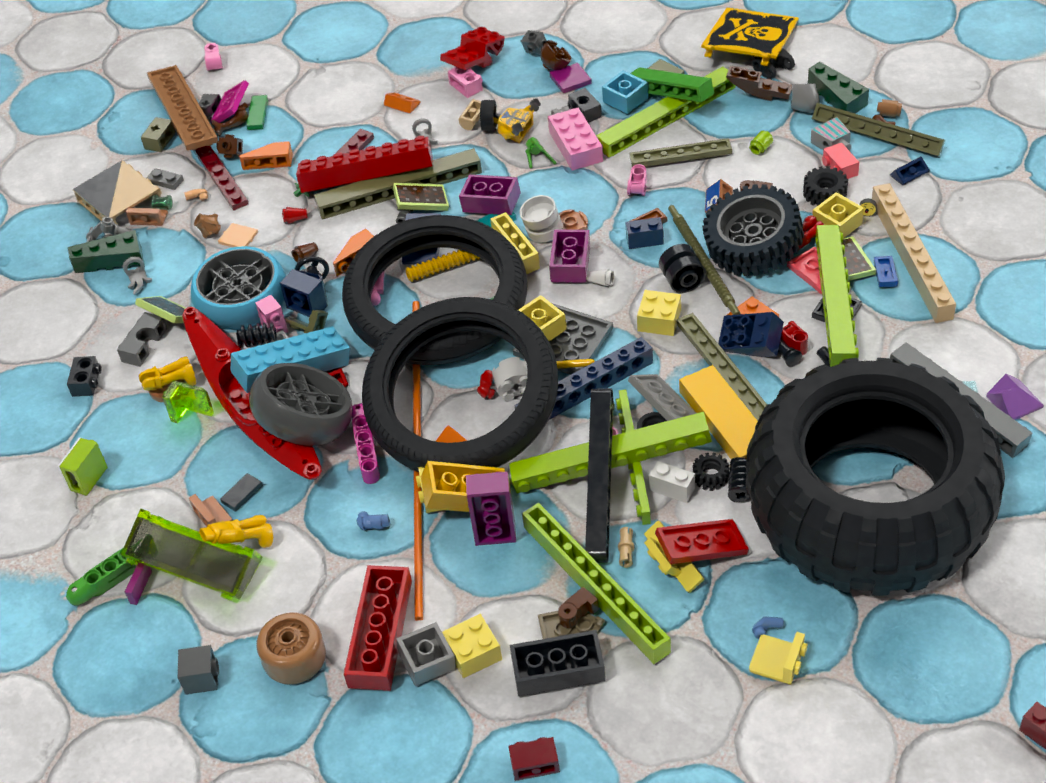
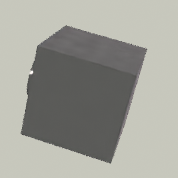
[177,645,219,695]

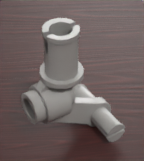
[86,217,134,242]

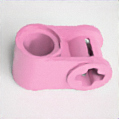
[204,43,223,71]
[627,164,647,196]

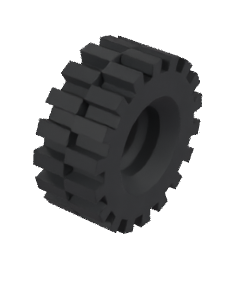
[803,166,848,206]

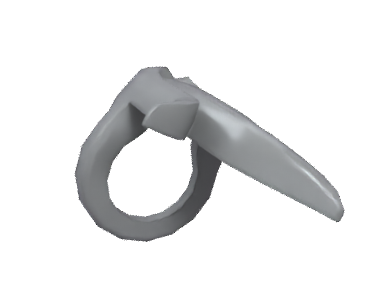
[412,118,438,145]
[123,257,152,295]

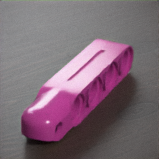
[352,403,380,484]

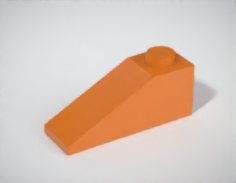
[239,141,293,170]

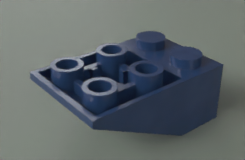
[718,312,784,357]

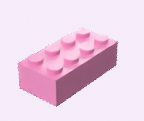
[548,108,603,171]

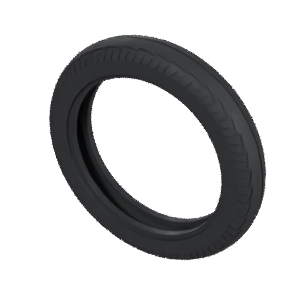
[342,215,527,365]
[362,297,558,472]

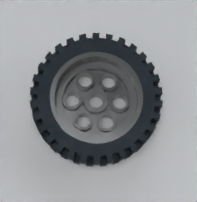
[702,184,804,276]

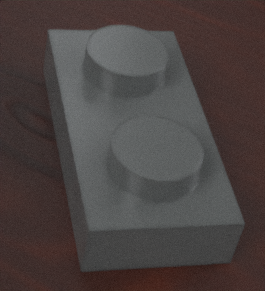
[147,168,184,190]

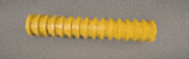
[405,250,480,282]

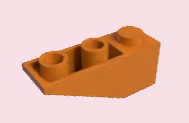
[333,228,374,277]

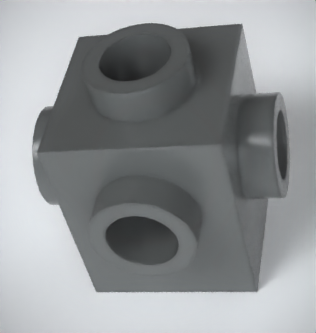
[520,30,547,54]

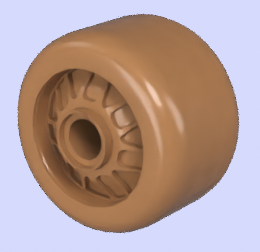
[256,612,326,685]

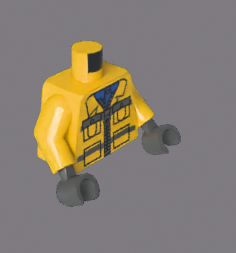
[493,98,541,143]

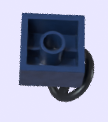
[280,256,329,317]

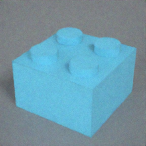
[602,71,648,114]

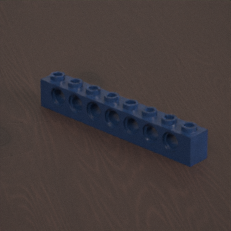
[514,337,653,420]

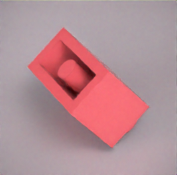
[822,142,859,179]

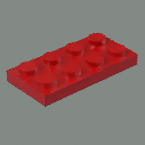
[655,519,749,564]

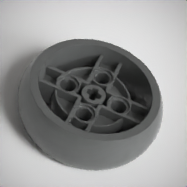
[249,363,353,446]

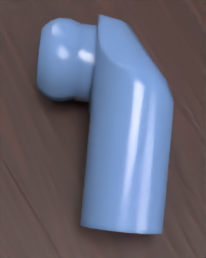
[752,617,784,639]

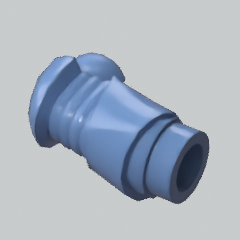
[356,511,390,531]

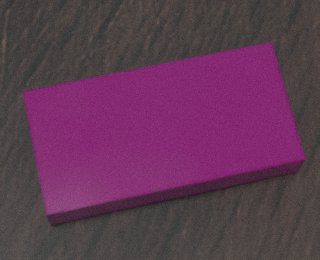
[124,559,152,605]

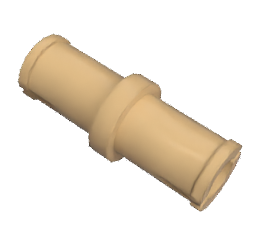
[618,527,634,568]

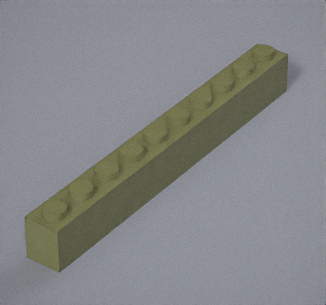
[314,148,482,220]

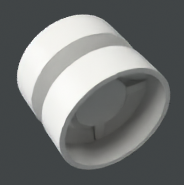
[520,195,563,243]

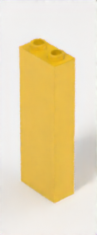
[679,365,758,460]

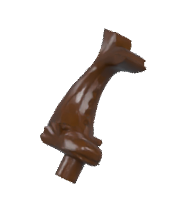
[211,102,248,136]

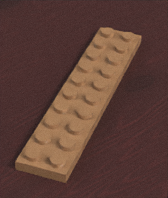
[147,65,218,151]

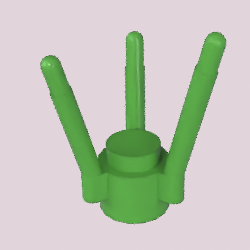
[525,137,556,169]

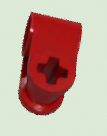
[780,321,808,355]

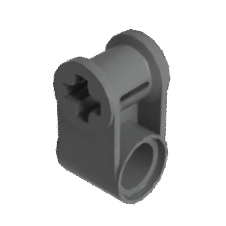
[198,94,221,120]

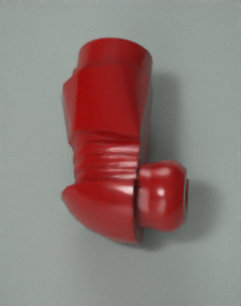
[477,370,495,399]

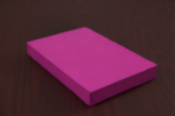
[210,80,249,123]

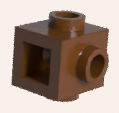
[217,134,243,158]

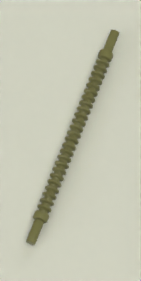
[668,205,741,315]

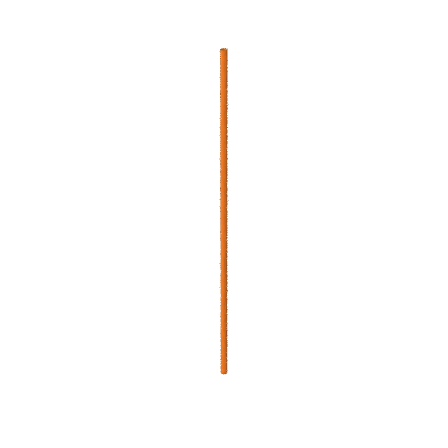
[412,301,423,621]

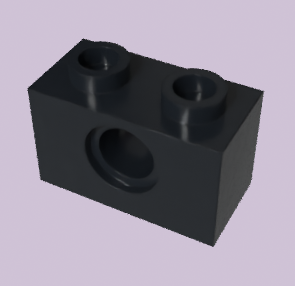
[567,88,602,123]

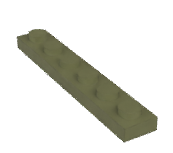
[629,138,732,167]

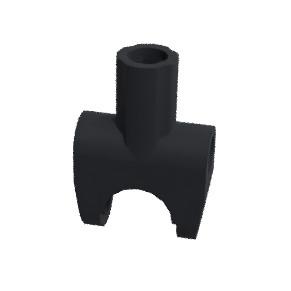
[751,48,795,79]

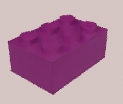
[459,174,521,215]
[549,229,591,283]

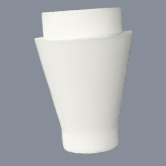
[587,269,615,287]

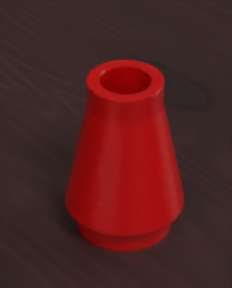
[282,207,307,224]

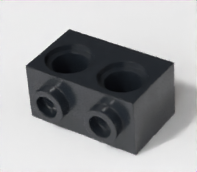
[67,356,102,397]

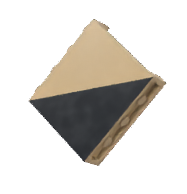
[73,160,162,224]

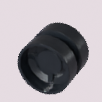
[659,244,706,293]

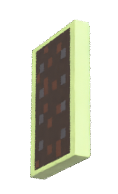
[393,183,449,211]
[841,236,876,281]
[135,296,186,324]

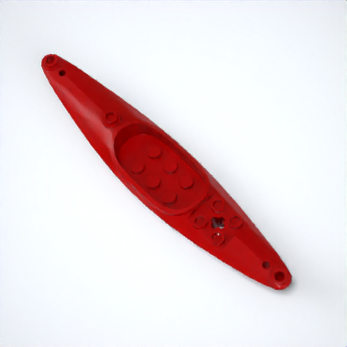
[182,306,322,480]

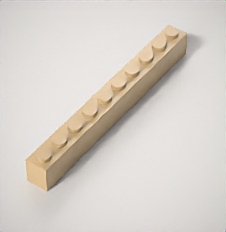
[872,183,956,323]

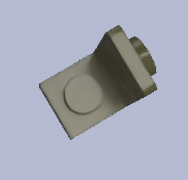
[285,310,328,333]

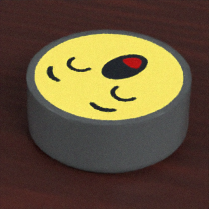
[859,198,877,216]

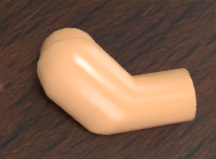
[184,189,208,201]

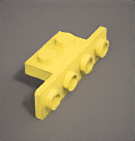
[644,521,704,593]

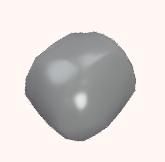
[791,84,819,114]

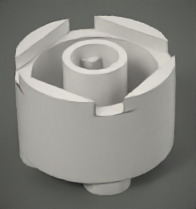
[492,357,527,401]

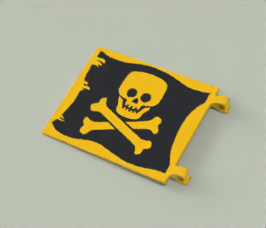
[701,8,799,66]

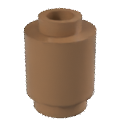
[877,99,902,118]

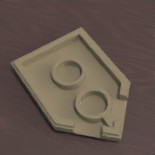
[538,611,605,639]

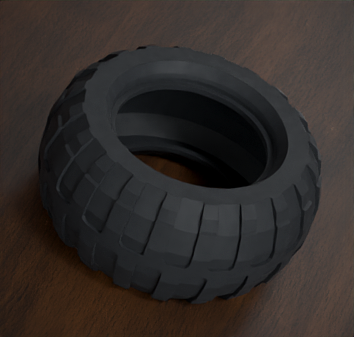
[746,358,1005,596]

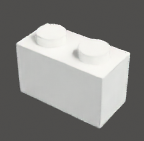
[649,461,695,503]

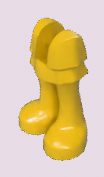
[139,356,196,391]

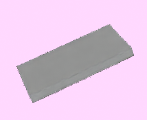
[628,374,696,421]

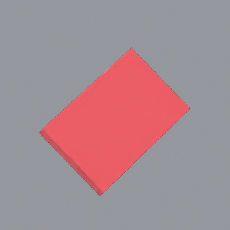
[787,246,848,294]

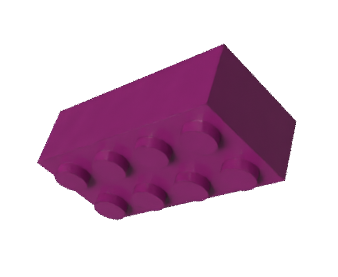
[466,472,516,546]

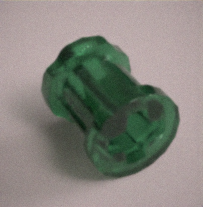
[151,195,173,210]

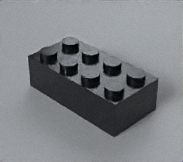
[509,630,606,697]

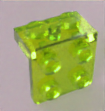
[162,381,214,423]

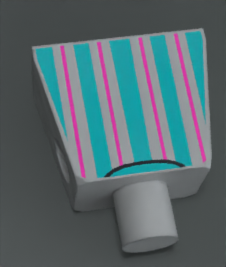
[811,117,851,151]

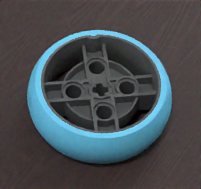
[191,246,286,329]

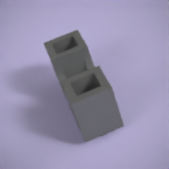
[117,312,167,367]

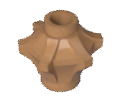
[194,213,221,238]

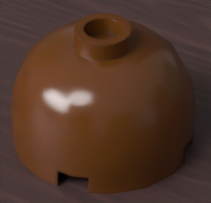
[540,40,572,71]

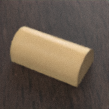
[459,99,481,130]

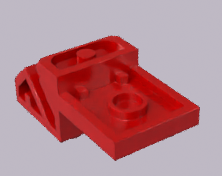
[440,27,505,70]

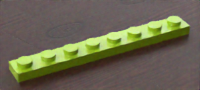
[616,389,651,525]

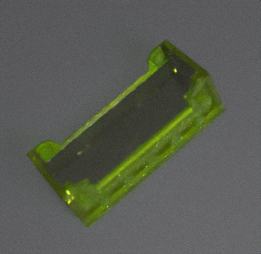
[121,508,263,601]

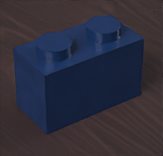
[625,217,664,249]

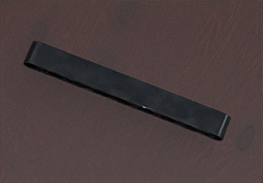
[585,388,613,563]

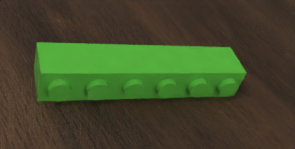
[630,67,714,102]

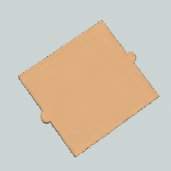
[218,223,258,247]

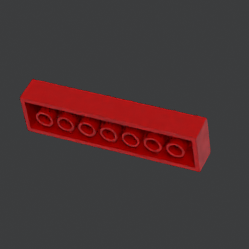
[296,136,433,193]

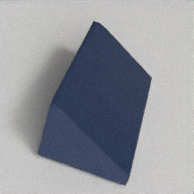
[890,156,930,185]

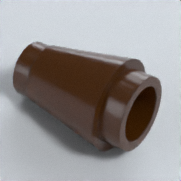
[291,242,318,263]

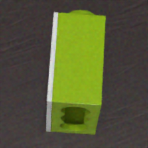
[58,437,108,496]

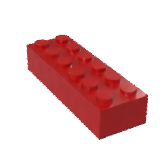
[343,565,412,691]

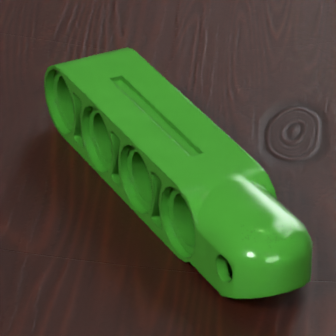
[66,534,158,606]

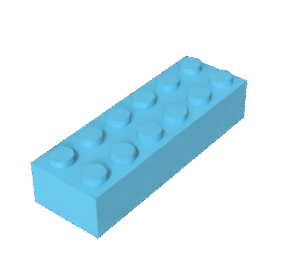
[230,326,350,393]

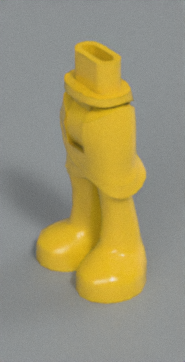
[199,515,273,548]

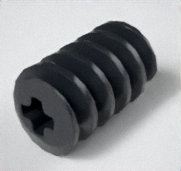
[236,322,277,348]
[728,457,749,502]

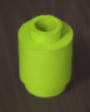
[749,130,773,155]

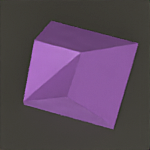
[986,374,1044,420]

